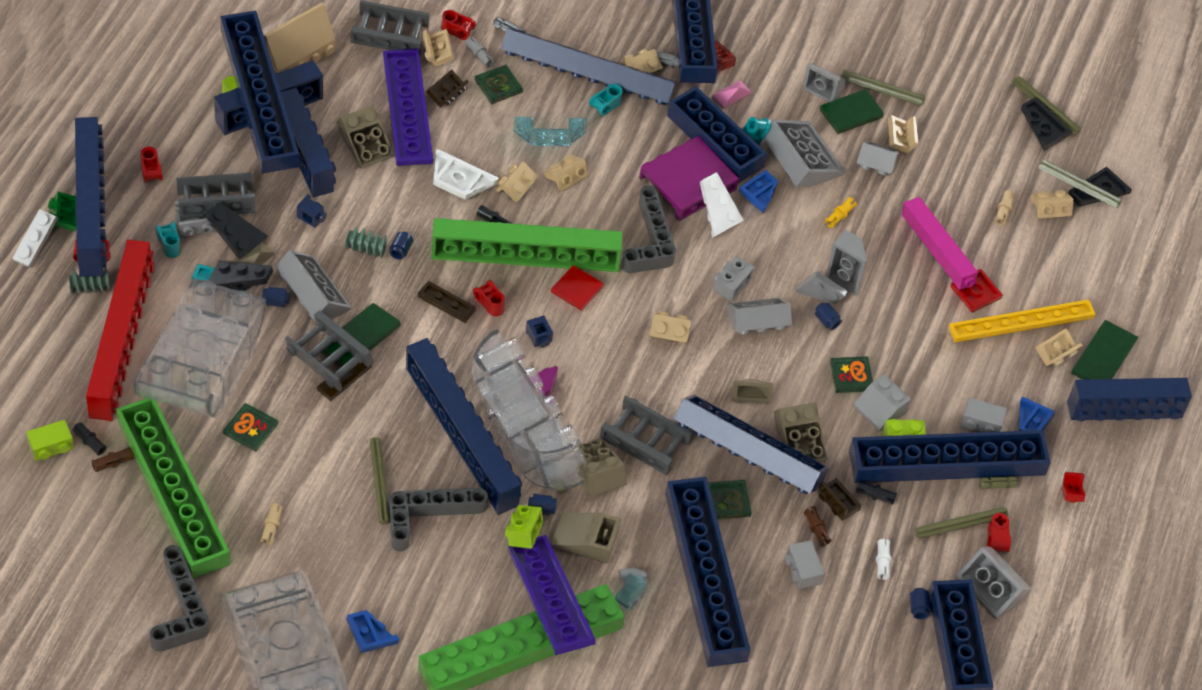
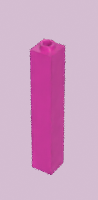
[901,197,978,290]

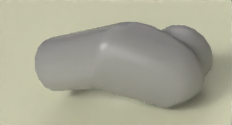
[619,568,648,585]

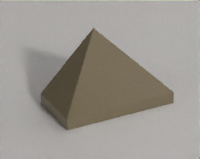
[236,242,275,265]
[732,379,773,403]

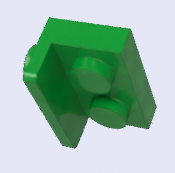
[48,191,76,232]

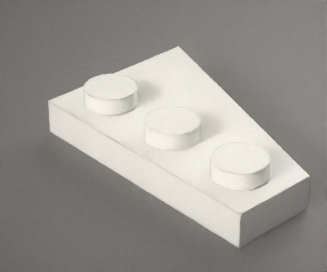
[700,172,744,238]

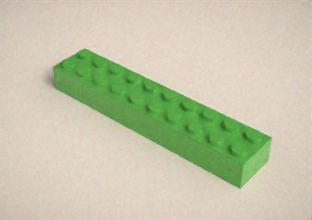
[431,218,622,272]
[116,396,231,579]
[418,584,625,690]

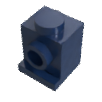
[297,194,327,228]
[526,315,553,348]

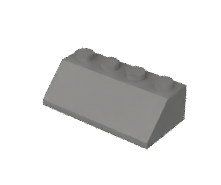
[276,250,351,320]

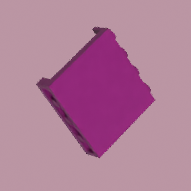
[639,136,739,221]

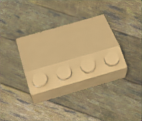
[264,2,336,74]

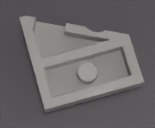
[796,271,847,304]

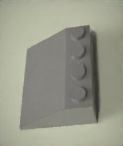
[764,120,846,187]

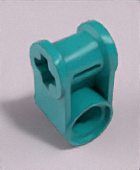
[589,84,622,116]
[742,117,771,145]
[155,221,181,258]

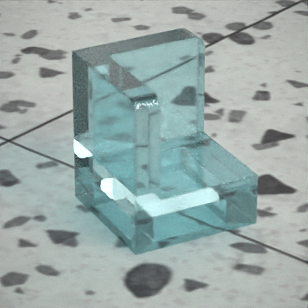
[615,573,646,610]

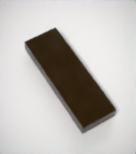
[418,281,476,323]
[317,363,372,401]

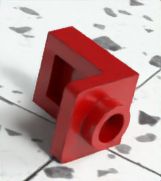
[1061,472,1086,503]

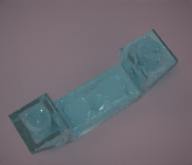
[513,117,587,146]

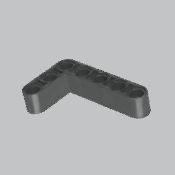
[622,186,676,273]
[389,488,488,552]
[150,545,210,652]

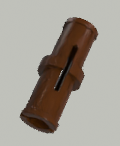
[92,447,134,472]
[804,506,831,546]

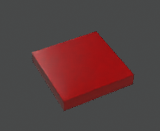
[551,265,604,311]
[950,269,1003,313]

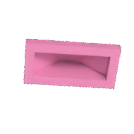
[712,80,751,108]

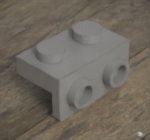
[176,214,216,237]

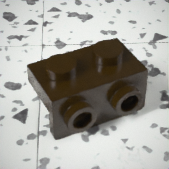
[426,69,470,108]
[818,478,862,521]

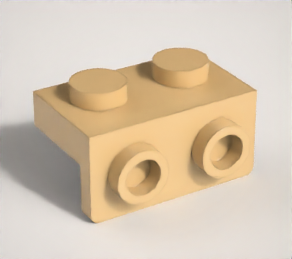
[422,29,454,67]
[620,48,663,73]
[888,116,918,154]
[544,155,589,191]
[496,161,538,202]
[1031,190,1073,219]
[649,311,691,344]
[1035,329,1082,366]

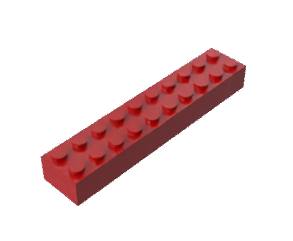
[86,239,155,421]

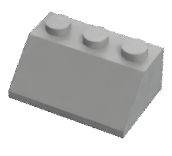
[826,230,867,296]
[726,297,792,334]
[956,547,1032,618]

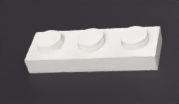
[12,209,58,268]

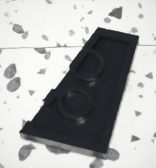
[1021,97,1071,150]
[1068,166,1132,207]
[204,202,268,259]
[205,260,273,291]

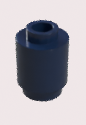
[390,231,414,260]
[262,287,290,307]
[815,302,842,330]
[528,493,557,516]
[909,588,931,619]

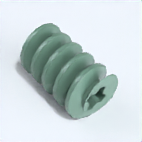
[345,227,387,258]
[69,268,110,294]

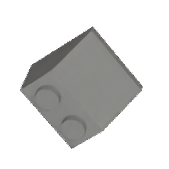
[802,63,846,102]
[857,141,900,176]
[853,374,911,432]

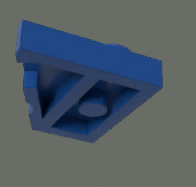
[739,170,778,213]
[1019,397,1055,431]
[346,610,399,653]

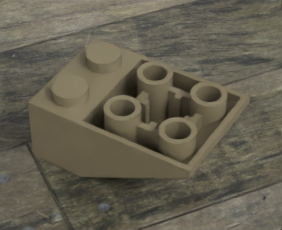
[337,105,394,168]
[773,402,828,461]
[566,439,627,496]
[551,513,621,564]

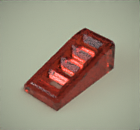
[715,40,736,71]

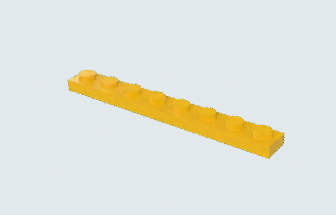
[948,299,1095,343]

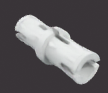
[876,539,892,580]

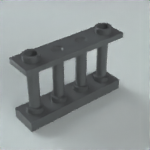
[350,0,430,56]
[176,173,256,218]
[285,310,374,392]
[600,395,692,475]

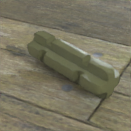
[979,476,1018,489]

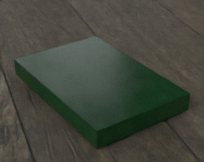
[820,89,884,134]

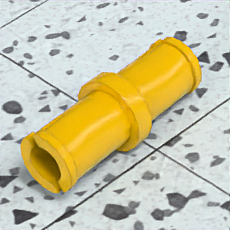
[825,197,857,228]

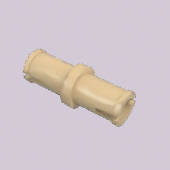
[995,190,1015,226]
[260,503,283,545]

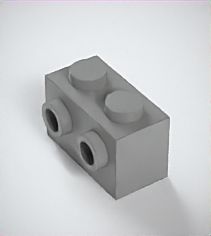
[713,256,754,302]
[961,397,1007,432]
[785,540,825,589]

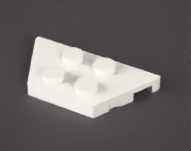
[433,149,499,200]

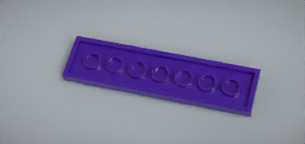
[383,49,433,166]
[508,535,596,655]

